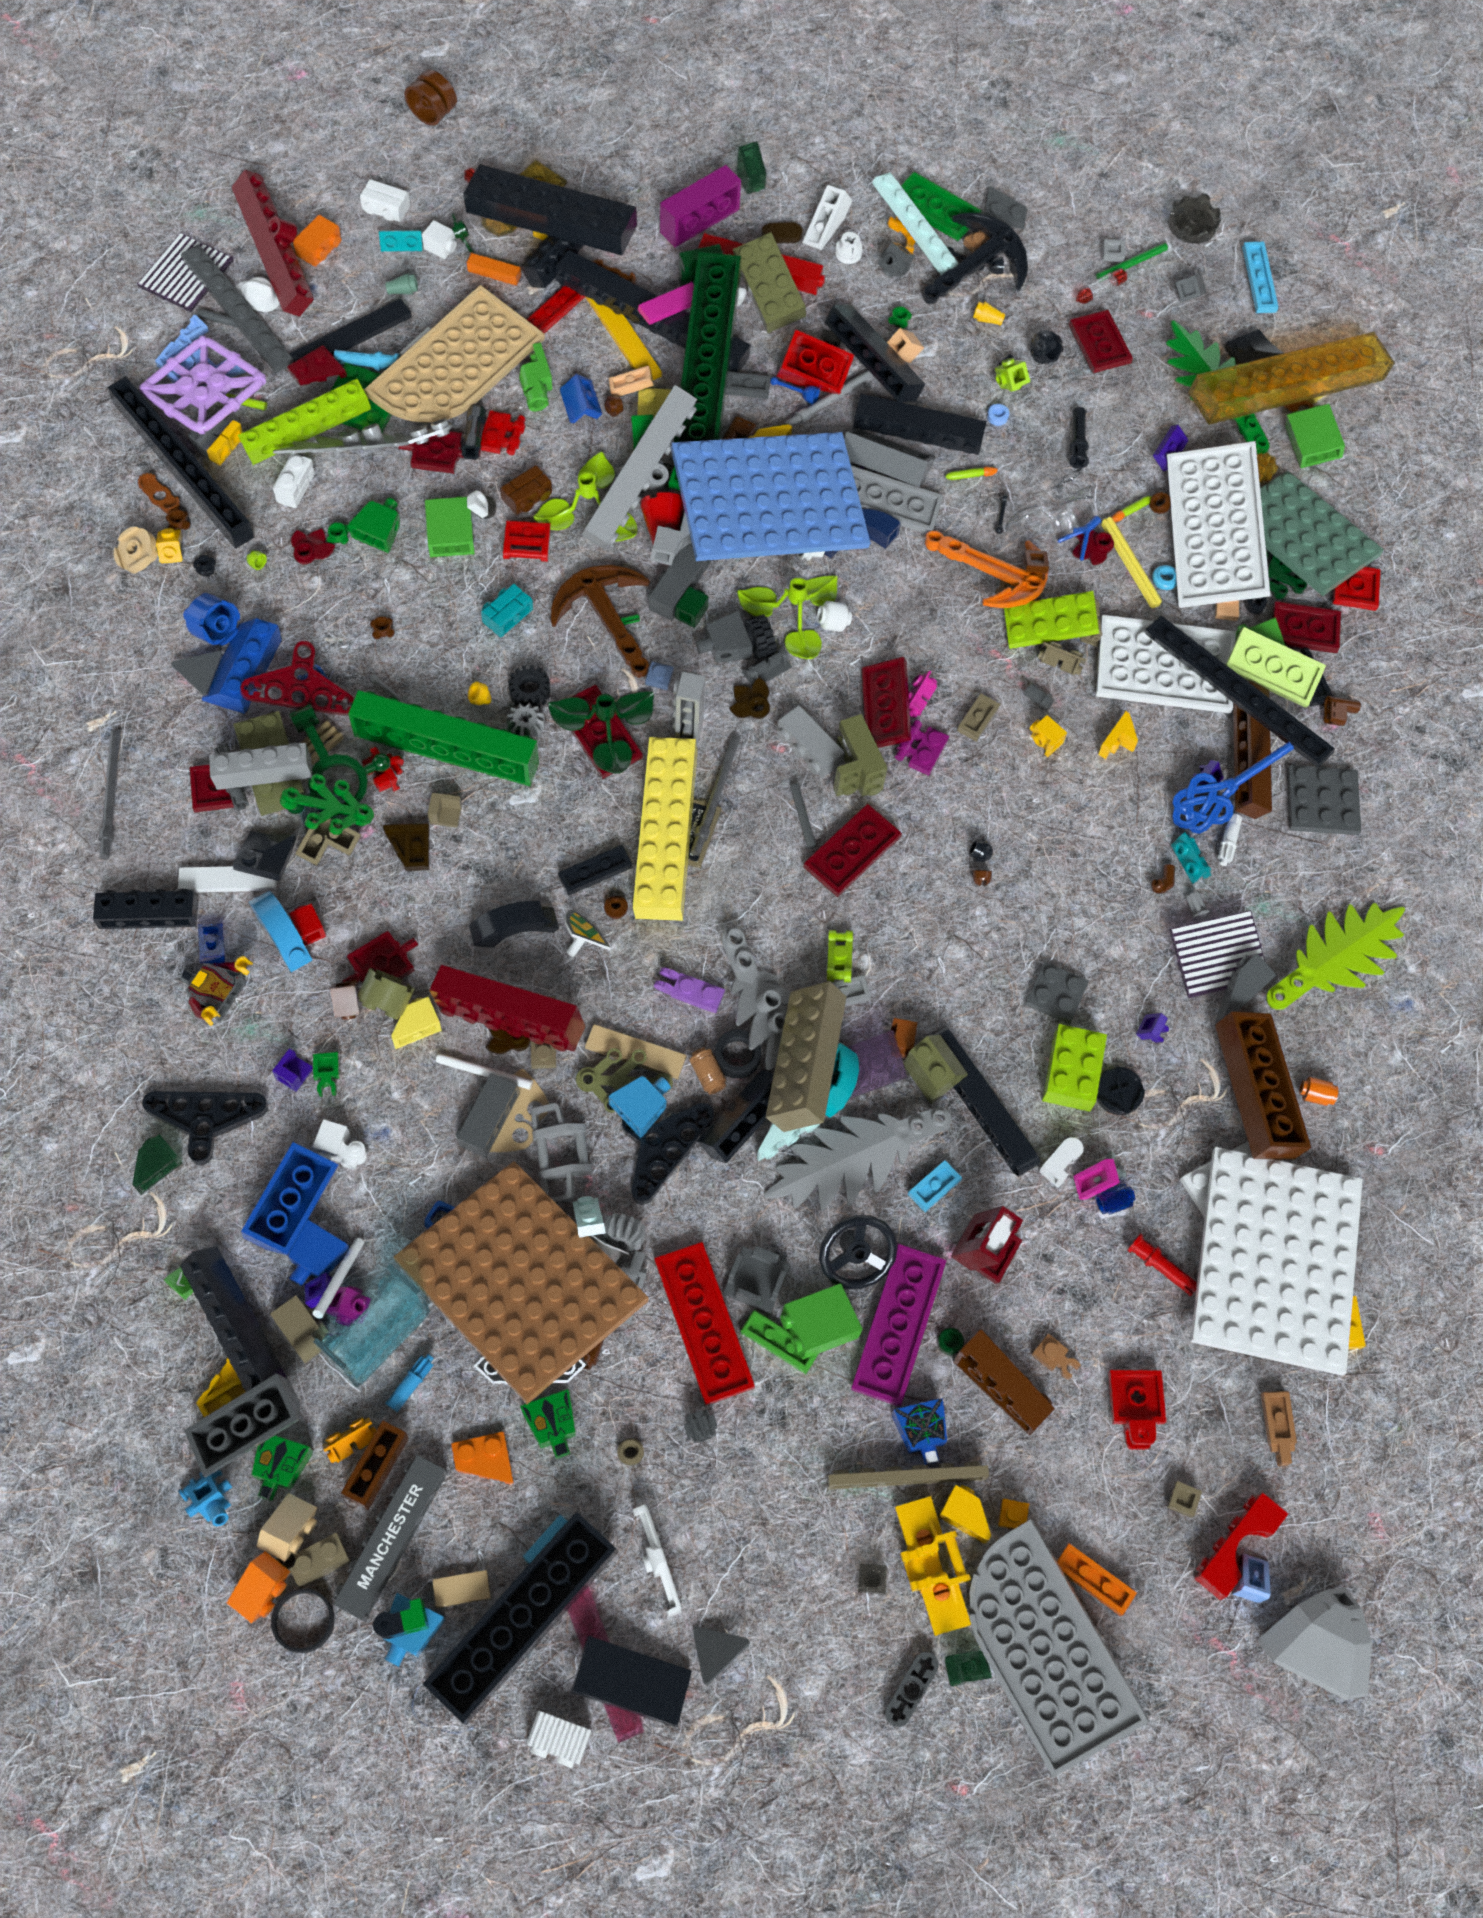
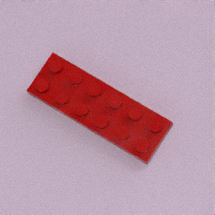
[654,1242,755,1406]

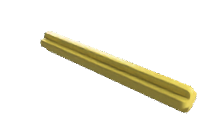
[1101,517,1162,608]

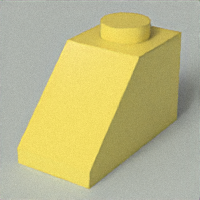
[391,997,442,1049]

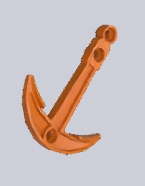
[925,531,1048,608]

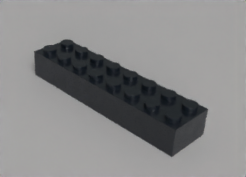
[463,164,637,256]
[423,1511,619,1725]

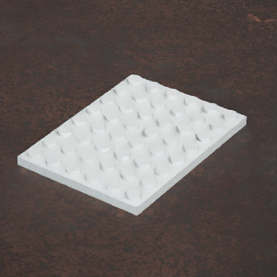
[1190,1147,1363,1376]

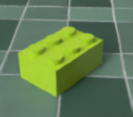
[1042,1024,1107,1112]

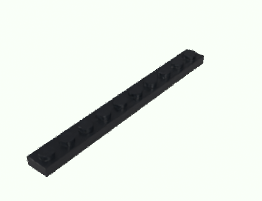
[1145,615,1335,768]

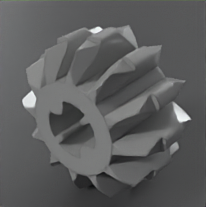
[506,703,545,738]
[602,1213,646,1252]

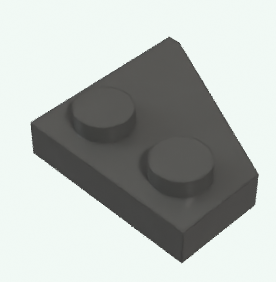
[985,187,1027,229]

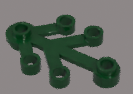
[1266,551,1307,600]

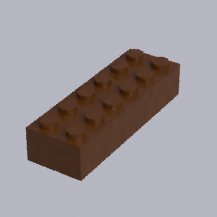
[1215,1011,1312,1160]

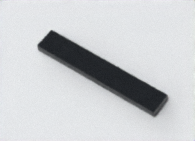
[289,298,412,363]

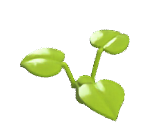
[533,452,638,542]
[738,575,838,659]

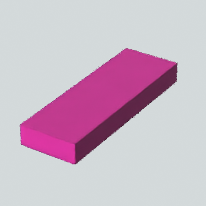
[638,282,694,325]

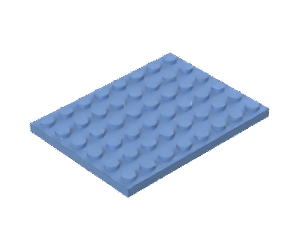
[671,432,870,561]

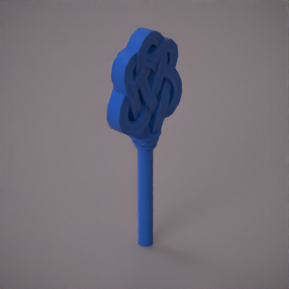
[1172,742,1294,834]

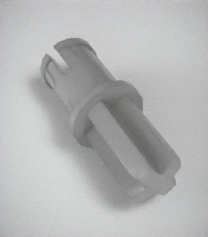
[1186,892,1217,938]

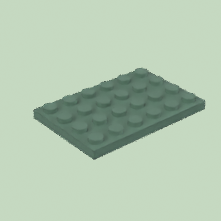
[1260,470,1384,596]

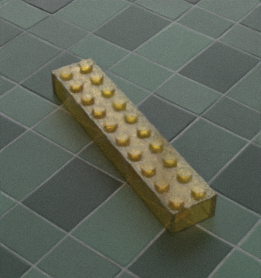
[1188,332,1395,425]

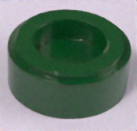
[937,1328,964,1355]

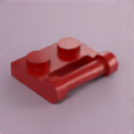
[503,521,551,562]

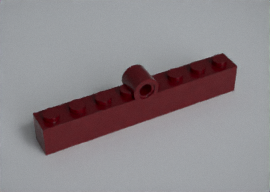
[231,170,314,317]

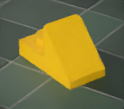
[1098,711,1138,759]

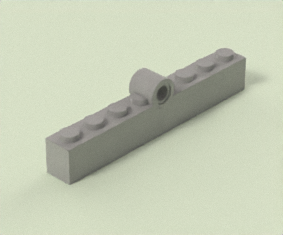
[582,385,697,550]

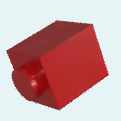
[289,904,326,946]

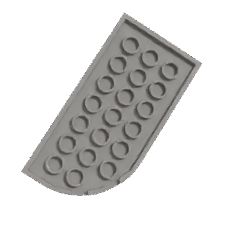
[969,1519,1150,1778]

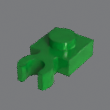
[313,1052,340,1097]

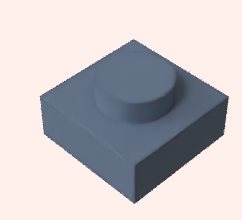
[646,661,674,690]

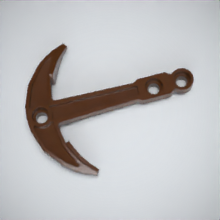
[551,565,650,678]

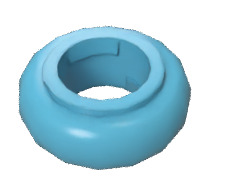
[1152,565,1177,590]

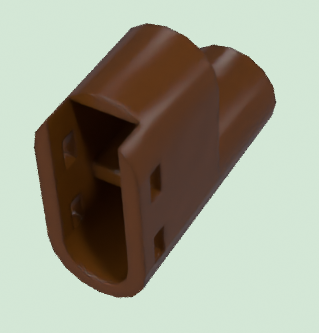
[722,417,757,440]
[1323,696,1361,726]

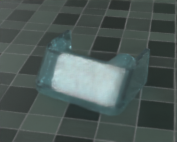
[313,1264,430,1387]

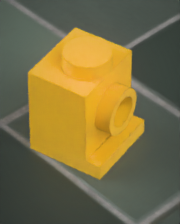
[1029,715,1067,757]

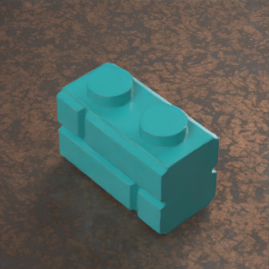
[481,584,533,638]

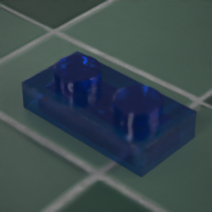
[198,923,225,963]

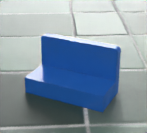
[560,374,602,424]

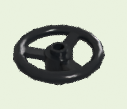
[819,1215,898,1289]

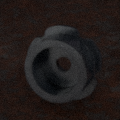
[193,555,216,577]

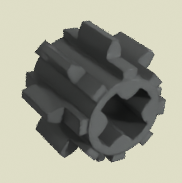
[684,1409,717,1443]

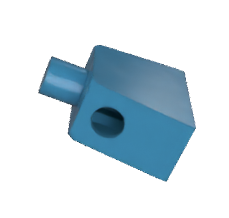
[609,1076,671,1138]
[383,1593,446,1667]

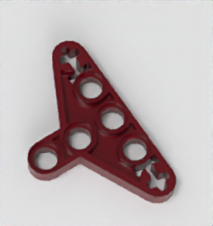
[240,641,354,716]

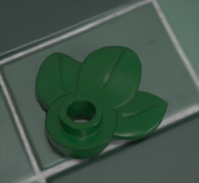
[451,212,474,253]

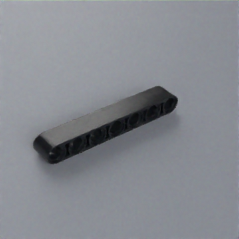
[923,1026,1040,1177]

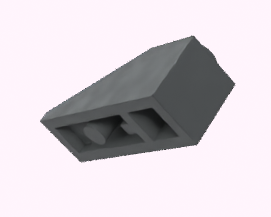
[1215,954,1276,1023]

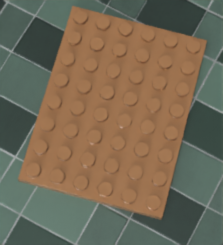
[393,1161,649,1404]

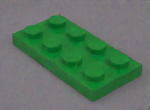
[901,172,982,241]

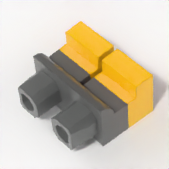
[188,414,243,466]

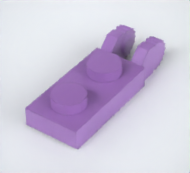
[654,967,725,1013]

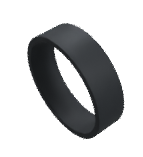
[271,1588,335,1653]

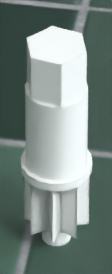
[1217,814,1242,866]

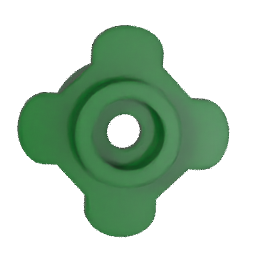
[888,307,912,329]
[327,522,350,544]

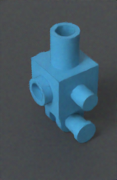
[178,1469,233,1527]

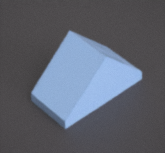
[1233,1553,1271,1603]

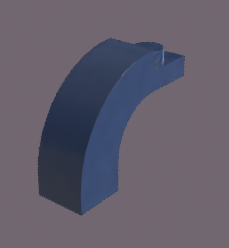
[824,509,901,558]

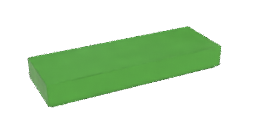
[740,1310,819,1374]

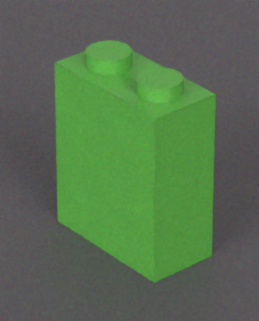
[1285,404,1345,469]
[425,496,475,557]
[780,1283,863,1360]

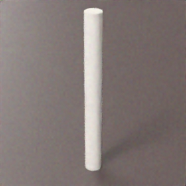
[436,1053,533,1090]
[313,1238,364,1318]

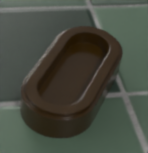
[761,222,803,244]

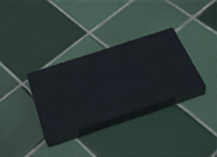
[571,1636,692,1728]

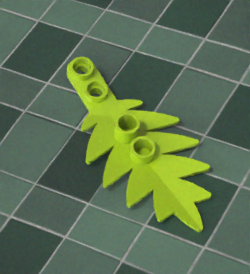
[1266,903,1405,1010]

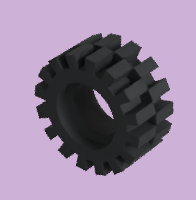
[745,614,777,659]
[508,665,551,708]

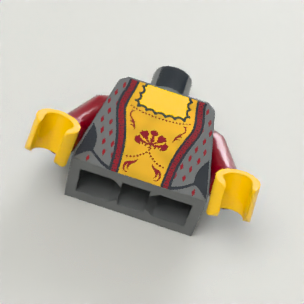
[180,956,253,1026]

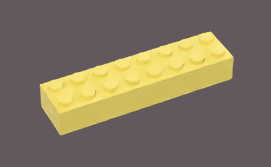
[633,737,698,921]

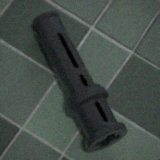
[1069,407,1089,469]

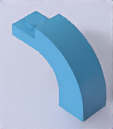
[248,890,313,972]

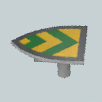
[564,909,611,957]

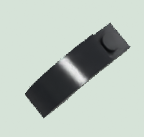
[469,901,559,948]

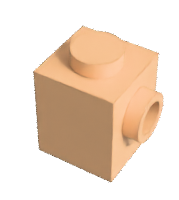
[887,328,924,363]

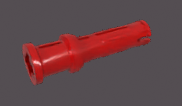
[1127,1233,1197,1297]

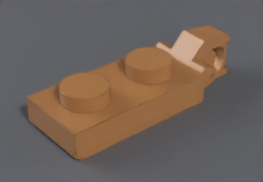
[1261,1391,1297,1466]

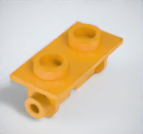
[322,1417,377,1463]

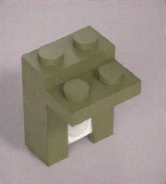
[833,714,888,797]

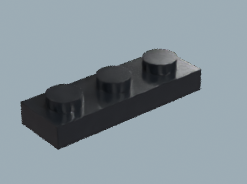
[558,845,633,896]

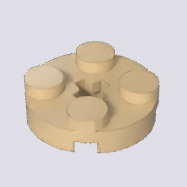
[114,527,158,574]

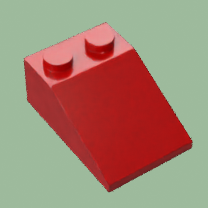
[776,330,854,395]

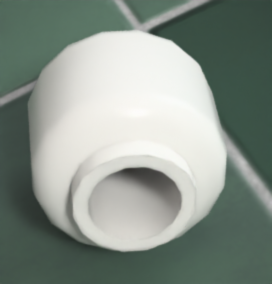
[817,601,852,632]

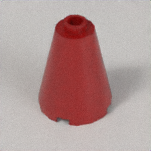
[640,492,684,544]

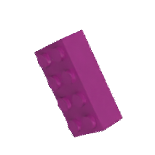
[660,165,741,248]

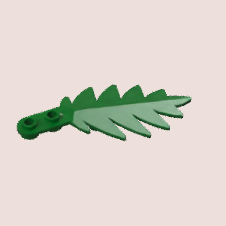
[1166,320,1270,456]

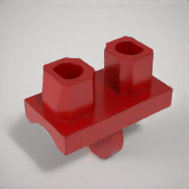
[361,746,404,792]

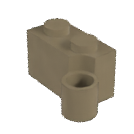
[270,1295,329,1363]
[277,1533,352,1588]

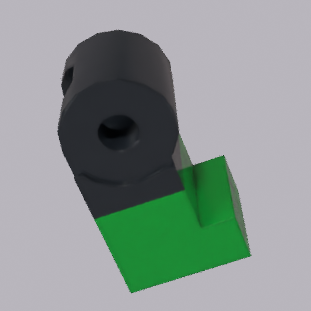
[373,1598,429,1639]

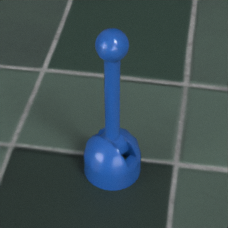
[770,377,820,404]

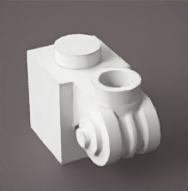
[312,1120,367,1170]

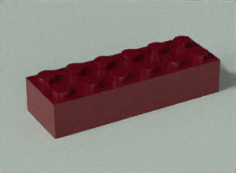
[429,965,585,1052]

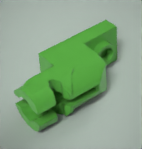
[519,342,552,412]

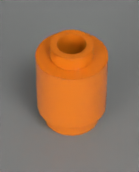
[1299,1077,1339,1106]

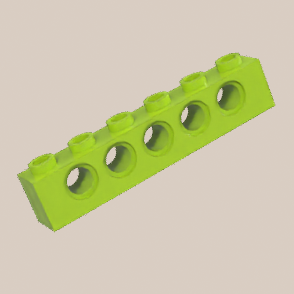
[238,379,371,465]

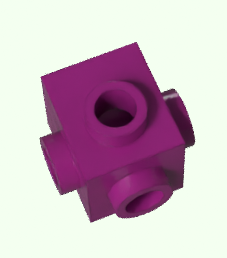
[325,1286,371,1326]

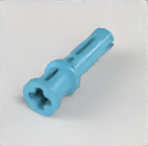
[334,350,401,371]

